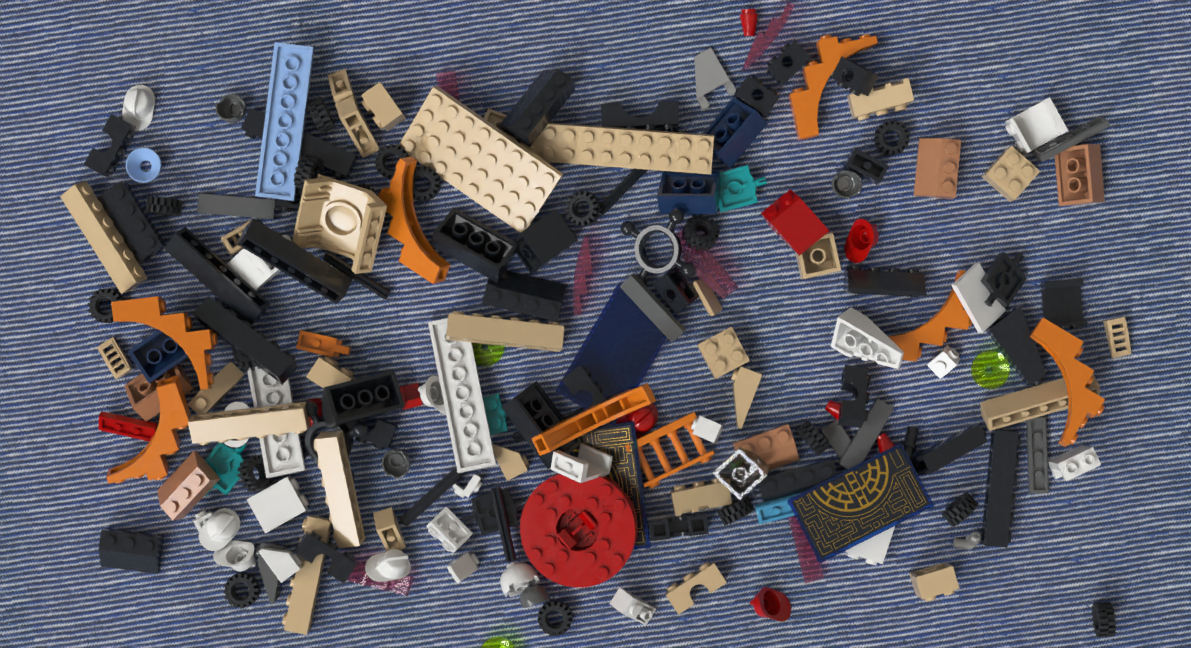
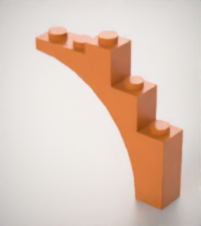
[788,34,878,141]
[378,156,451,284]
[888,270,972,362]
[111,296,218,390]
[1030,318,1105,447]
[106,376,192,484]
[531,383,656,455]

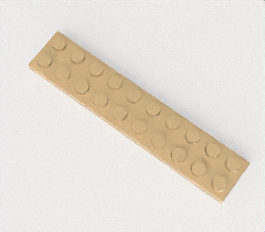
[520,123,714,174]

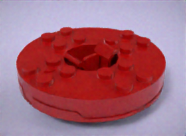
[520,473,638,588]

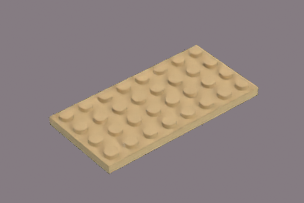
[399,85,563,233]

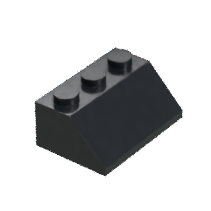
[99,528,164,574]

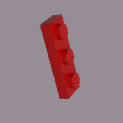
[98,411,158,442]

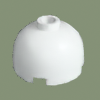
[500,561,540,597]

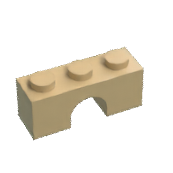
[665,561,727,615]

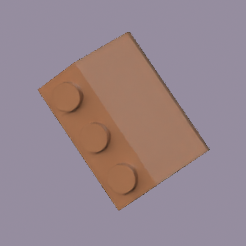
[913,138,961,200]
[1055,144,1105,206]
[124,364,194,421]
[732,424,799,479]
[157,450,221,521]

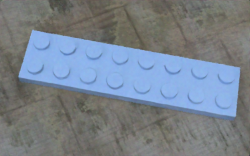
[255,42,314,201]

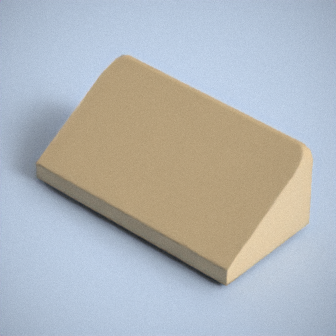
[692,277,723,316]

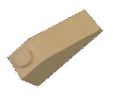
[335,96,380,158]
[188,361,245,414]
[731,366,762,429]

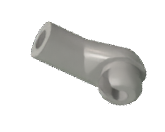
[953,532,981,550]

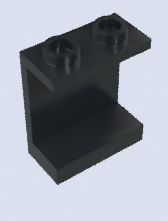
[1040,278,1087,329]

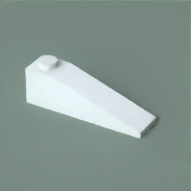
[831,308,904,369]

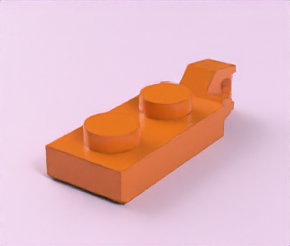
[296,330,351,358]

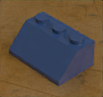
[703,97,768,168]
[657,171,720,214]
[127,330,188,383]

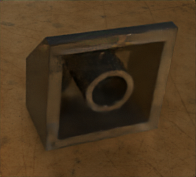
[712,447,770,500]

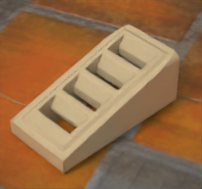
[221,220,251,256]
[1103,317,1131,358]
[97,337,135,380]

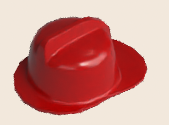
[844,219,879,263]
[616,404,658,440]
[750,587,791,622]

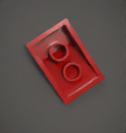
[761,189,829,256]

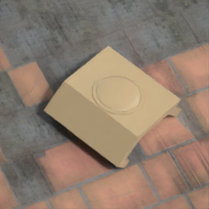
[292,174,387,274]

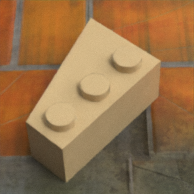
[847,78,914,121]
[670,477,732,516]

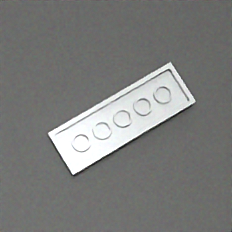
[248,366,306,478]

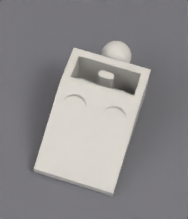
[227,235,292,291]

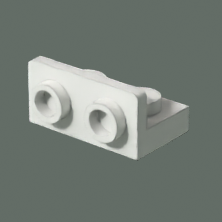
[426,507,473,553]

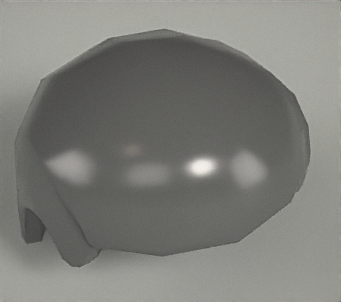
[215,94,247,123]
[831,169,863,199]
[382,448,411,479]
[520,585,550,608]

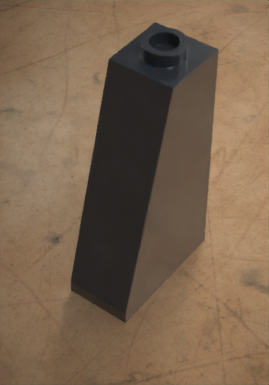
[986,307,1046,386]
[911,424,988,476]

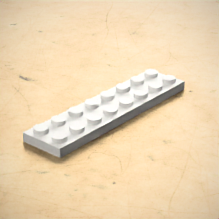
[428,314,496,473]

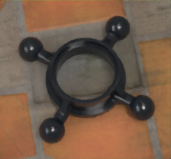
[620,209,696,285]
[302,402,368,481]

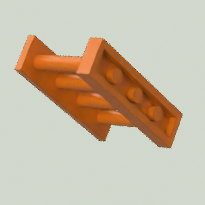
[625,412,714,489]

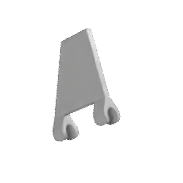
[694,48,736,111]

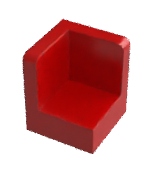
[399,383,424,410]

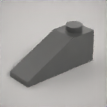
[255,541,286,604]

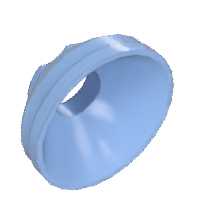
[126,148,162,183]

